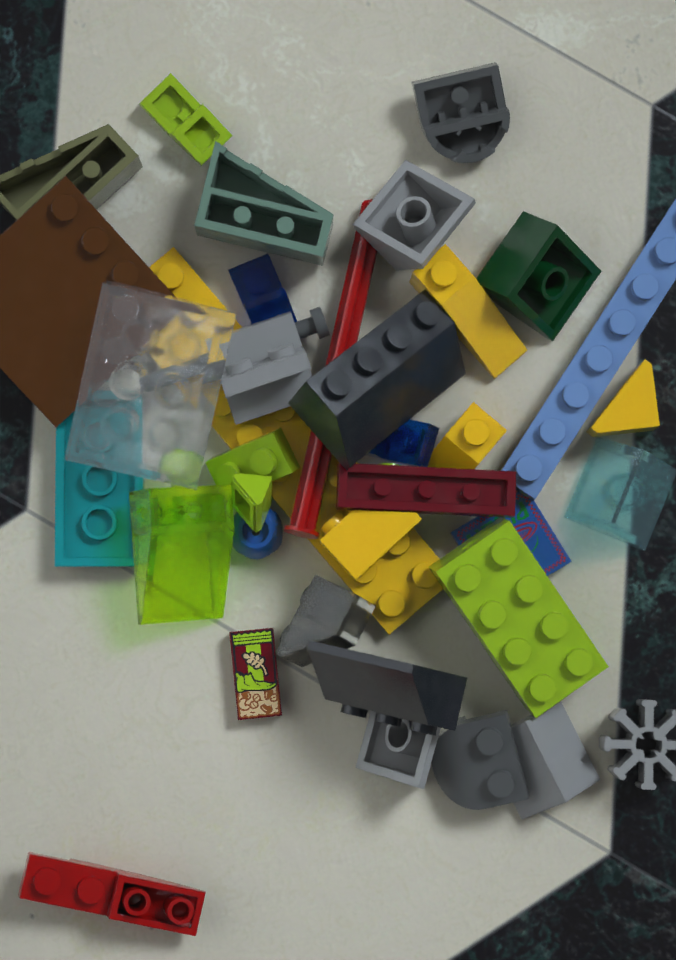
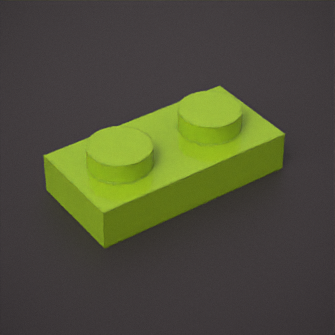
[205,428,300,501]

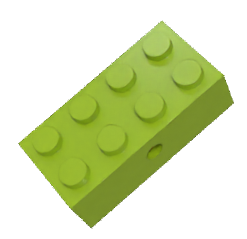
[429,517,609,718]

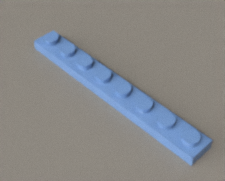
[501,198,676,501]

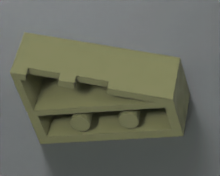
[0,124,143,220]

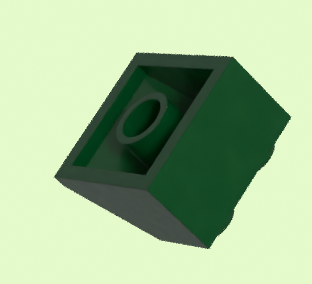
[476,211,601,341]

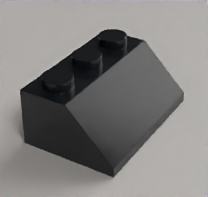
[307,640,467,736]

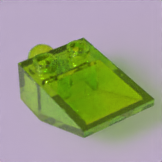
[129,448,234,625]

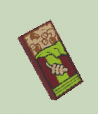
[229,628,282,720]

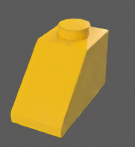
[420,402,507,469]
[320,510,422,581]

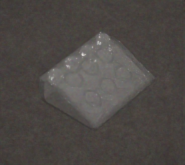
[64,281,237,490]

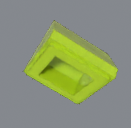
[231,473,272,532]

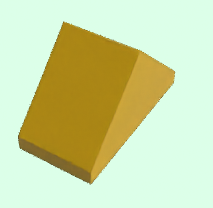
[586,359,660,437]

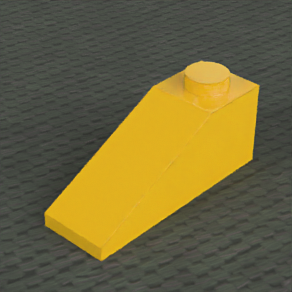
[409,244,527,379]

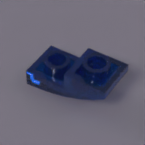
[367,420,439,467]

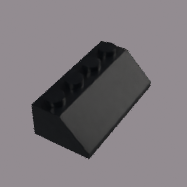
[288,289,466,471]

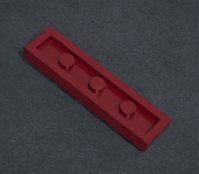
[336,463,516,518]

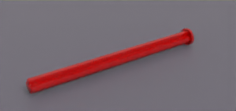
[284,199,377,539]

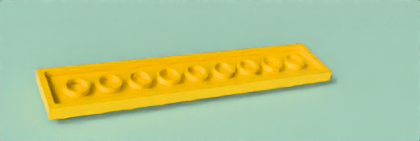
[145,247,443,635]

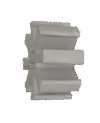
[599,699,676,790]

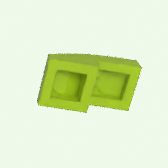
[139,73,233,166]

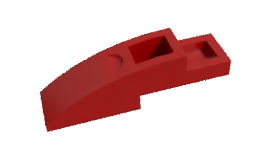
[18,852,206,936]

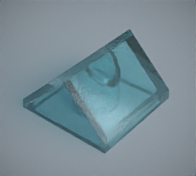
[564,437,676,551]

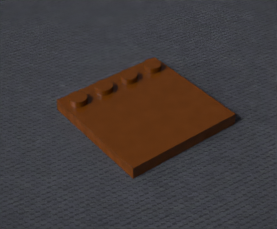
[0,176,186,427]

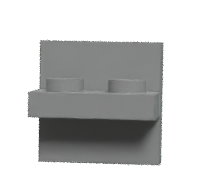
[207,312,312,425]

